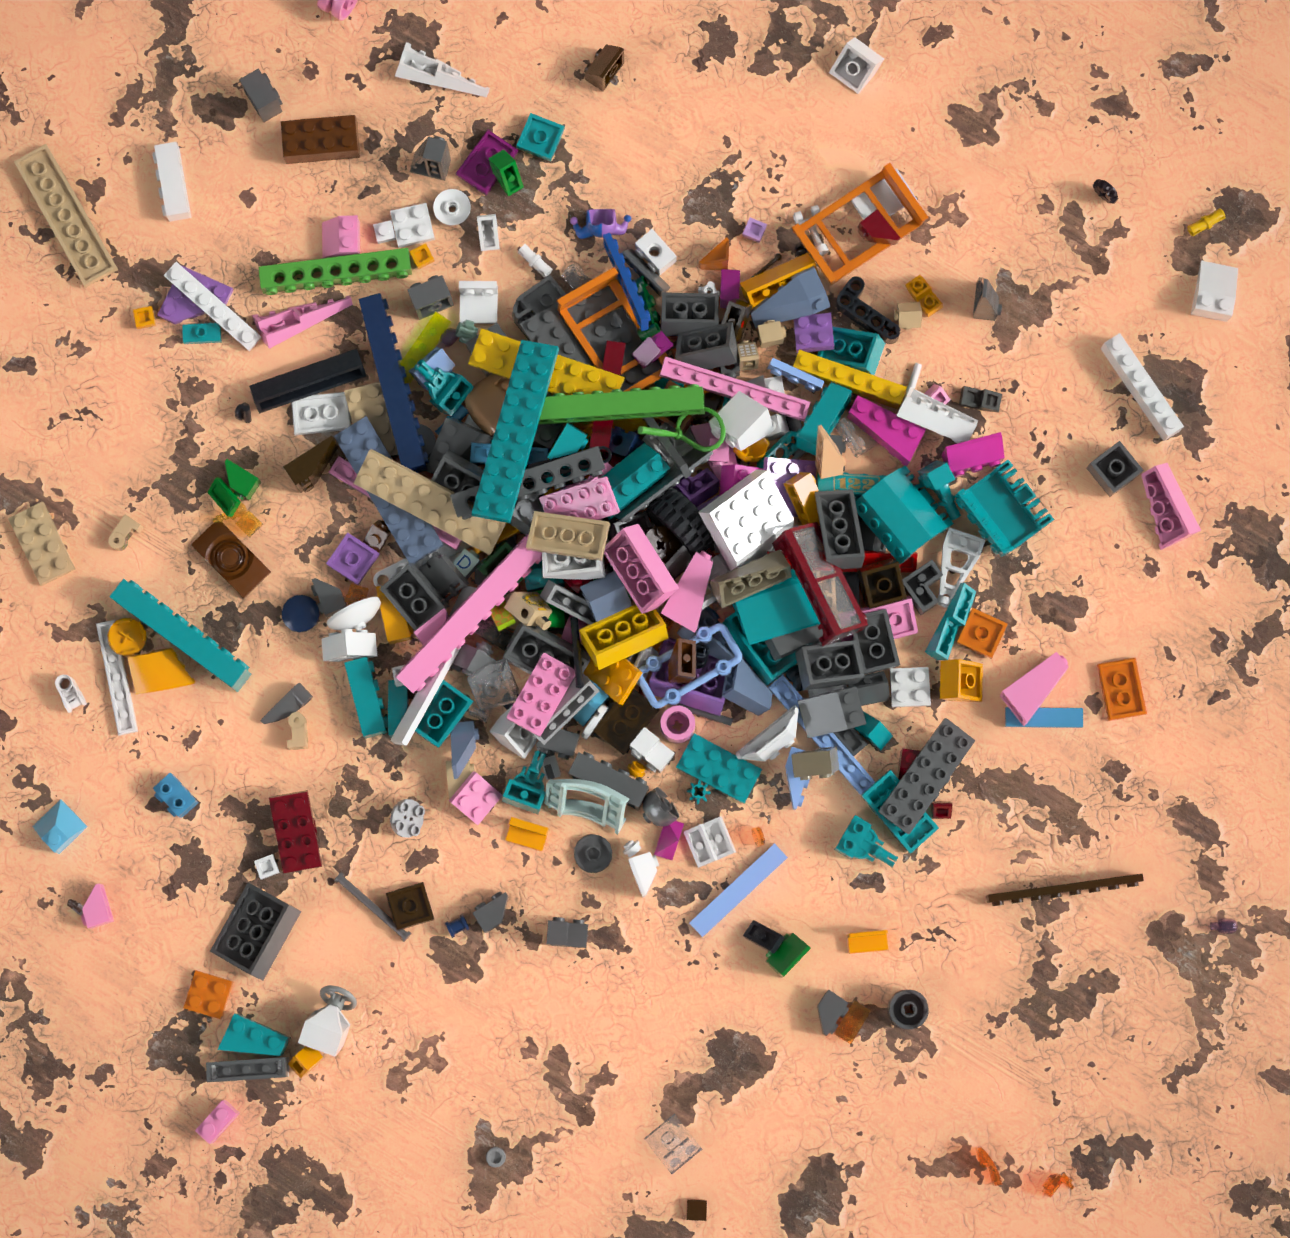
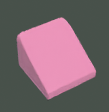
[924,384,951,404]

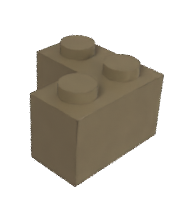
[791,746,839,780]

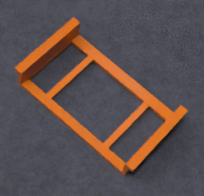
[792,163,929,286]
[557,267,669,392]

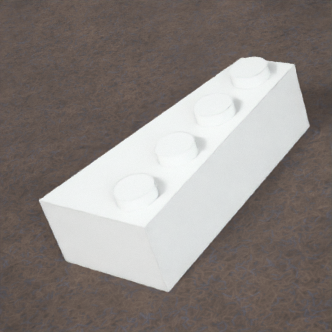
[897,387,978,443]

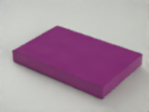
[456,130,518,195]

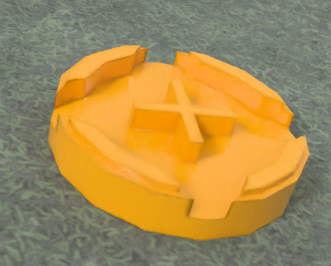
[107,618,146,656]

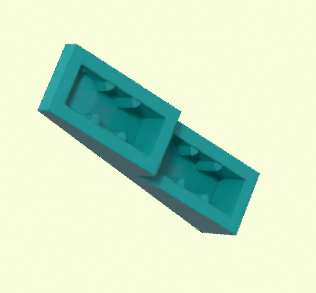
[925,583,976,660]

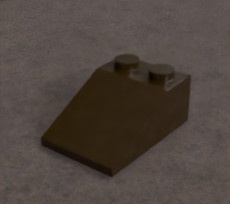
[283,435,338,493]

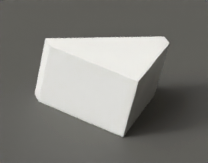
[477,214,500,251]

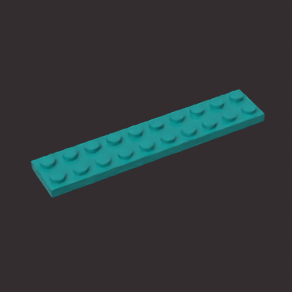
[472,340,559,523]

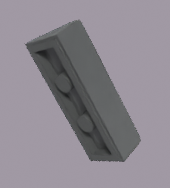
[622,249,670,297]

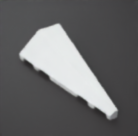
[395,42,490,97]

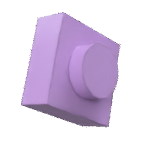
[742,217,767,243]

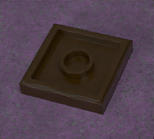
[386,882,434,931]

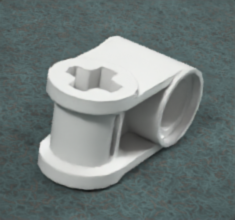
[55,674,87,713]

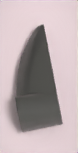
[260,683,313,724]

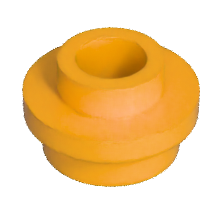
[627,761,646,778]

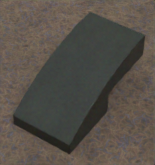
[959,386,1002,412]

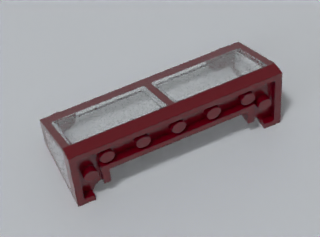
[772,522,868,647]

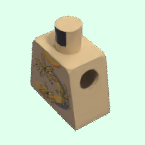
[504,592,552,630]

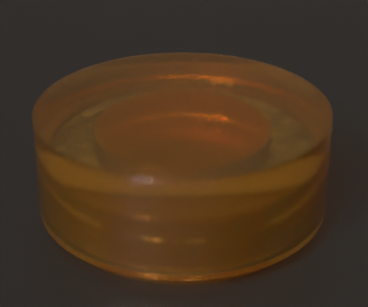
[751,826,765,847]

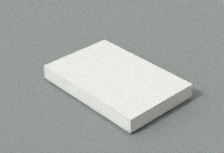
[851,169,917,220]
[292,392,351,435]

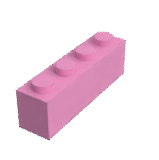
[1141,463,1201,550]

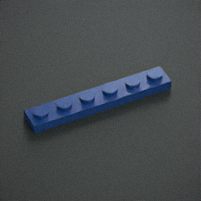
[603,233,651,331]

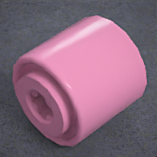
[660,706,695,743]

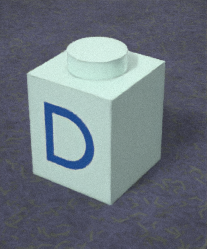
[453,549,480,579]

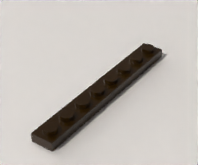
[986,873,1144,906]

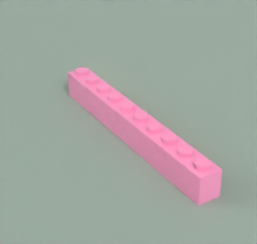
[395,534,542,693]

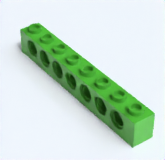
[258,248,412,295]

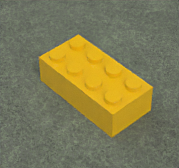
[579,604,668,670]

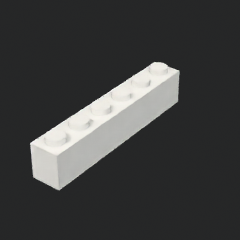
[1100,333,1184,441]

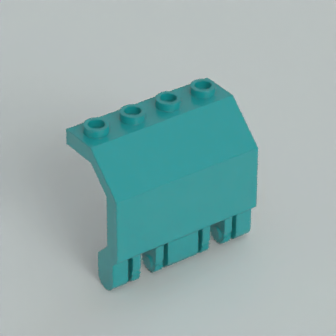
[955,459,1055,557]
[855,465,954,564]

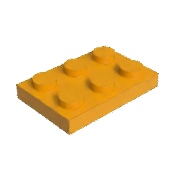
[583,658,643,705]

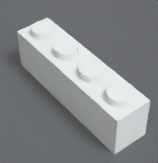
[152,142,192,222]

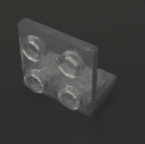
[835,417,879,458]

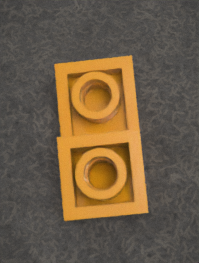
[905,274,943,317]

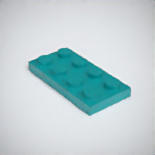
[676,733,762,804]

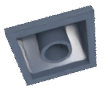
[580,571,632,622]

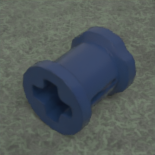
[445,914,470,938]

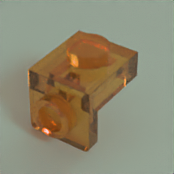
[344,584,369,606]
[1042,1173,1074,1198]

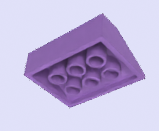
[648,637,726,716]

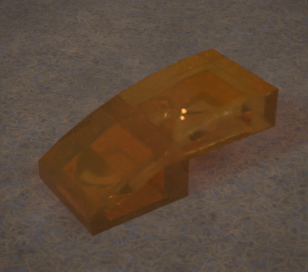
[975,1147,1002,1186]

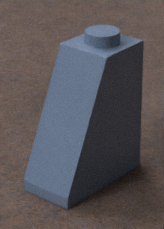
[722,659,773,716]

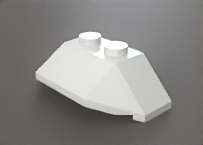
[736,704,798,762]

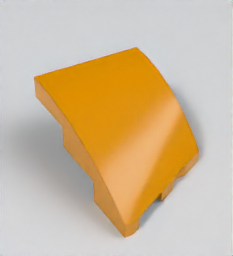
[127,648,196,694]

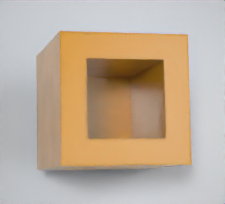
[288,1046,323,1078]

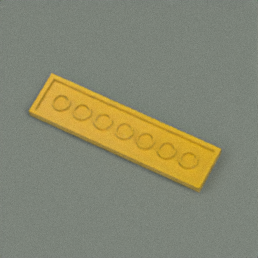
[468,328,625,395]

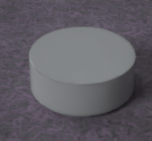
[486,1147,506,1167]

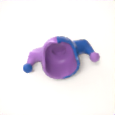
[570,209,632,239]

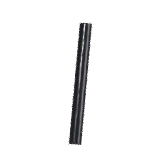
[570,617,584,688]

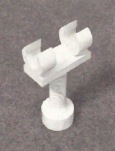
[793,205,829,256]

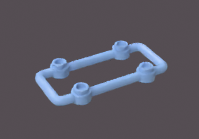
[637,623,742,708]

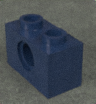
[607,426,645,459]

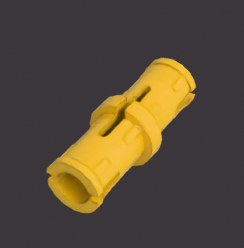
[1187,208,1226,237]

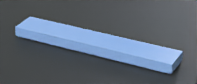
[689,843,788,937]

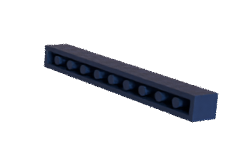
[359,293,429,473]

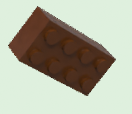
[281,115,360,164]

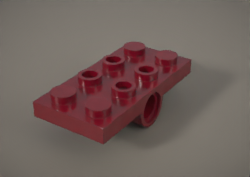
[269,790,322,874]

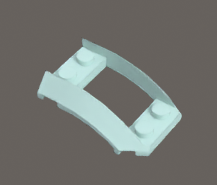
[545,779,629,835]

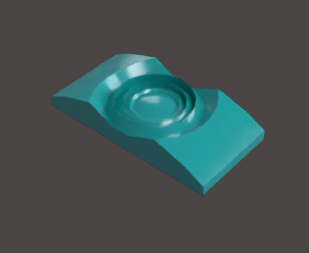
[861,769,939,854]

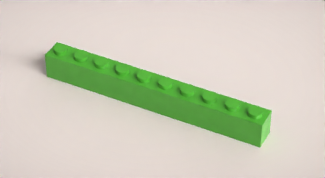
[538,384,705,425]

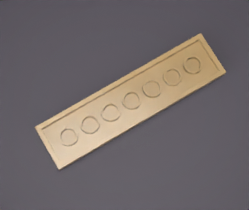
[13,144,118,288]
[353,449,506,555]

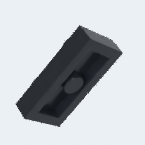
[743,920,785,954]

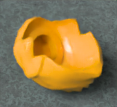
[733,438,770,463]

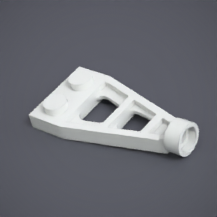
[937,527,985,608]

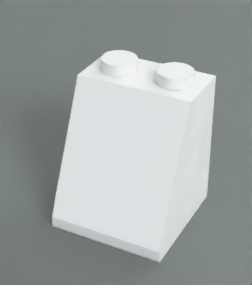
[709,391,774,451]

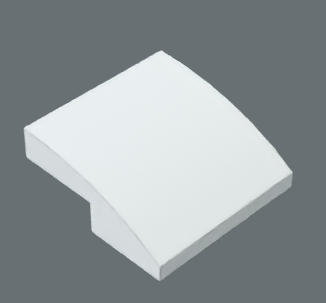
[684,816,736,868]

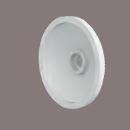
[327,597,381,631]

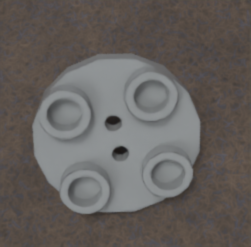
[390,799,425,838]

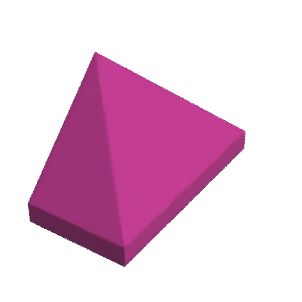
[654,821,684,861]

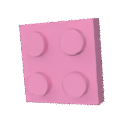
[449,771,503,825]

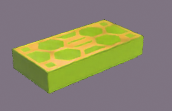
[490,600,516,631]

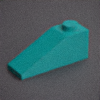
[388,680,409,738]

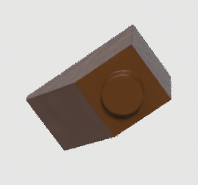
[668,638,696,684]

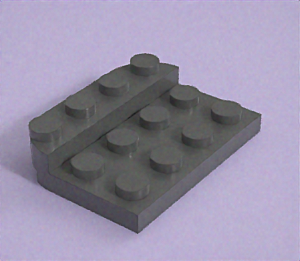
[512,275,566,333]

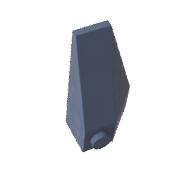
[750,266,830,328]
[677,606,750,667]

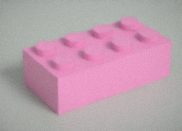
[604,524,679,614]

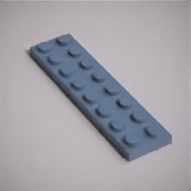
[334,416,444,564]

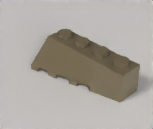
[710,550,791,608]

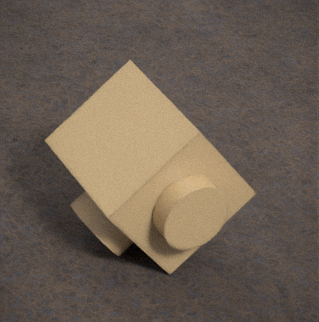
[894,302,922,330]
[757,320,786,348]

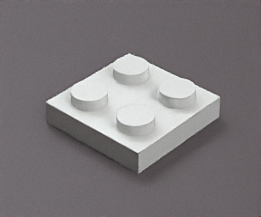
[390,203,435,248]
[890,667,931,708]

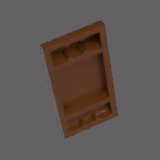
[191,519,271,598]

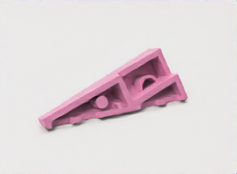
[252,296,353,349]

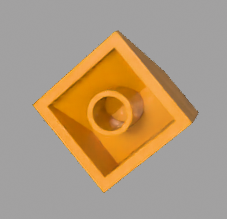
[939,659,983,702]

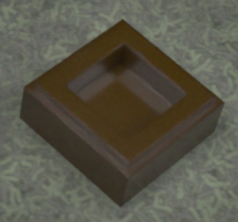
[686,1199,707,1221]

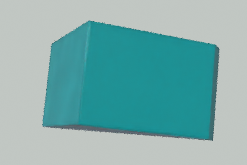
[854,711,893,751]

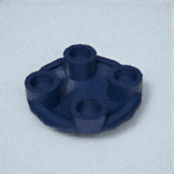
[282,595,320,632]

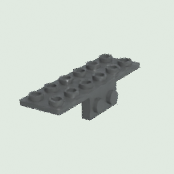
[614,444,713,523]
[878,718,975,834]

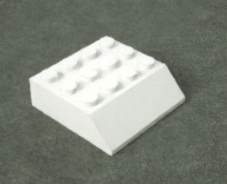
[699,470,794,571]

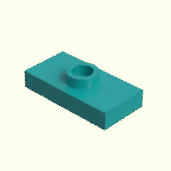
[182,323,222,345]

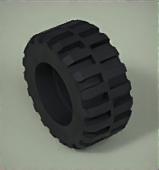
[646,487,715,558]

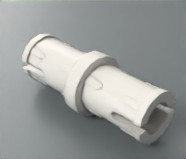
[517,244,553,278]

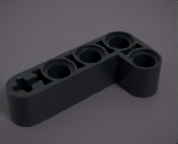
[836,276,900,344]

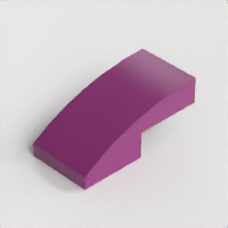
[720,269,740,308]

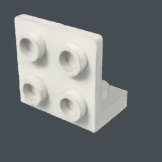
[459,281,498,324]

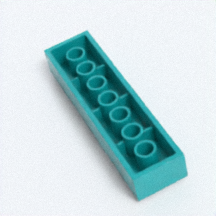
[109,578,252,692]

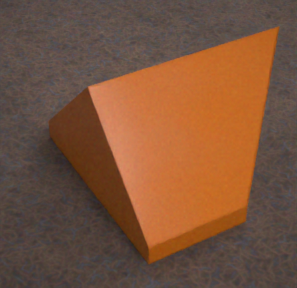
[699,237,729,271]

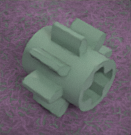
[455,319,478,344]

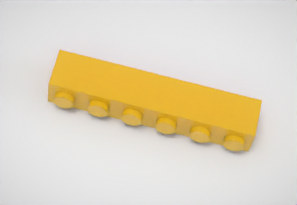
[793,350,907,410]

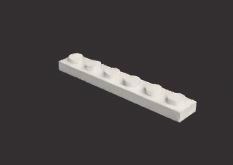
[164,262,262,352]

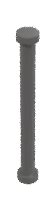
[334,872,412,942]

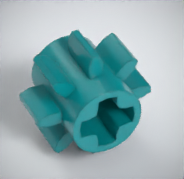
[687,780,711,805]

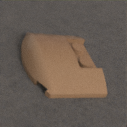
[465,373,510,436]

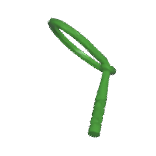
[638,407,726,452]

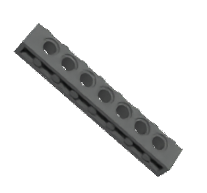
[450,446,605,520]

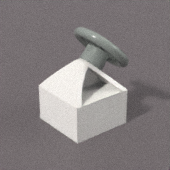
[298,985,357,1056]

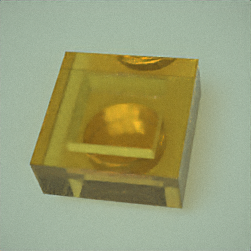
[235,510,263,538]

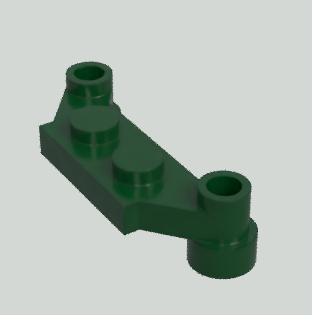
[631,276,661,342]

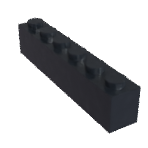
[249,348,367,414]

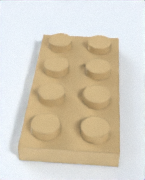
[344,381,398,457]
[8,501,76,586]
[526,511,610,561]

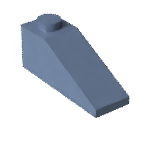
[451,721,479,779]

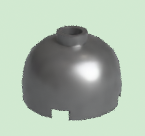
[642,787,679,827]

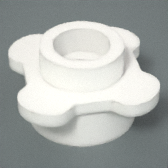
[698,281,720,296]

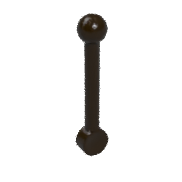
[751,253,782,278]

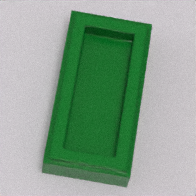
[207,478,241,517]

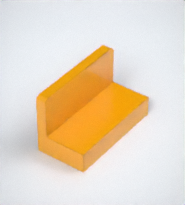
[506,817,549,851]
[847,930,889,954]

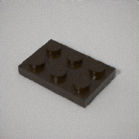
[593,689,660,755]

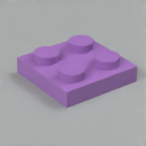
[794,313,834,353]
[326,532,380,585]

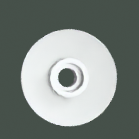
[433,189,471,226]

